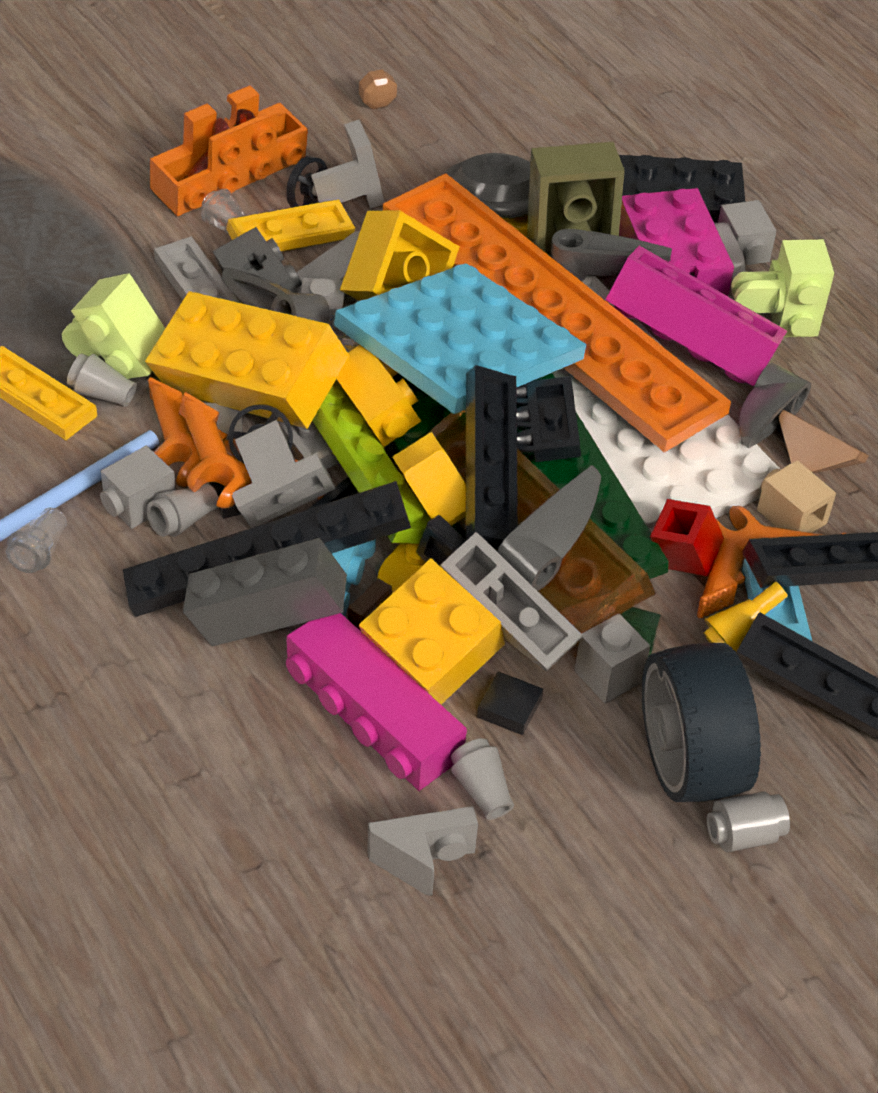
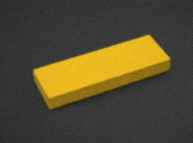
[226,199,355,251]
[0,346,97,440]

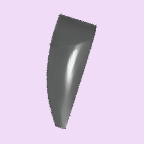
[551,229,672,281]
[221,267,330,324]
[739,362,811,448]
[497,465,601,591]

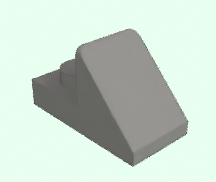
[367,806,478,896]

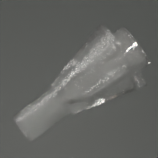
[201,189,246,232]

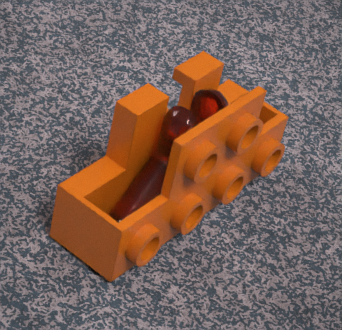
[150,85,308,217]

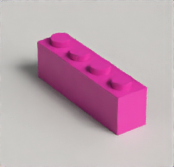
[605,245,787,387]
[286,613,467,791]

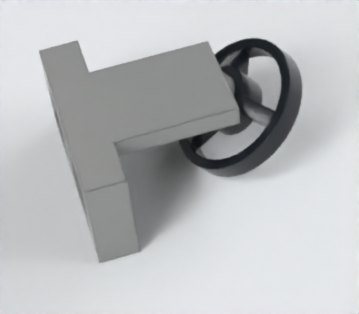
[286,120,385,209]
[228,404,335,528]

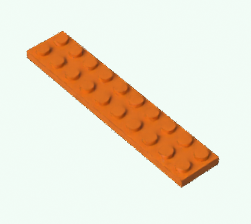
[383,173,731,453]

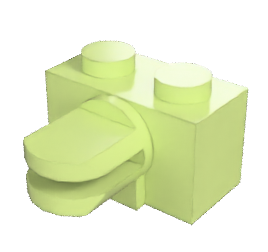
[731,239,834,337]
[62,273,165,379]

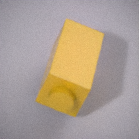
[336,345,421,447]

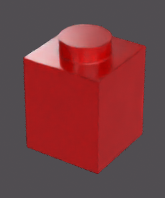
[650,499,724,576]

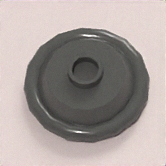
[444,153,530,219]

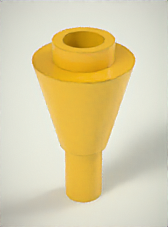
[703,581,788,652]

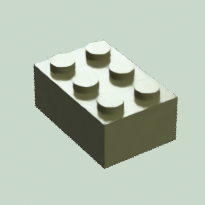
[527,142,624,257]

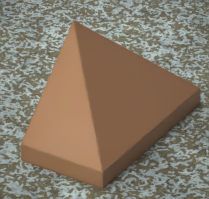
[779,410,869,473]

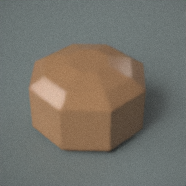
[359,69,397,109]

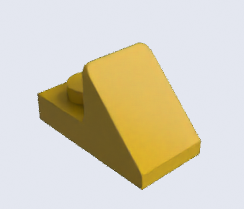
[392,432,466,526]

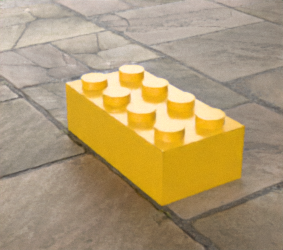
[145,291,350,429]

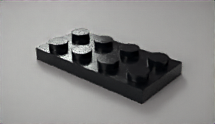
[619,155,745,223]

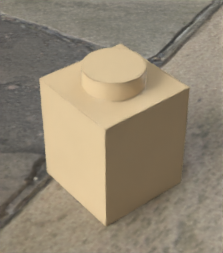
[757,460,836,533]

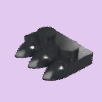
[517,376,581,462]

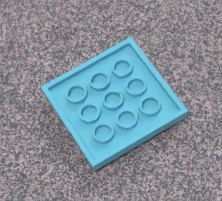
[334,263,587,414]

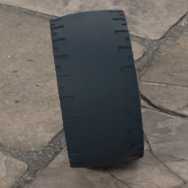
[642,643,761,802]

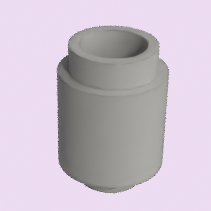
[707,791,790,853]

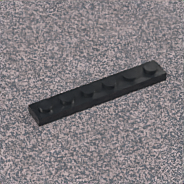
[122,481,411,617]

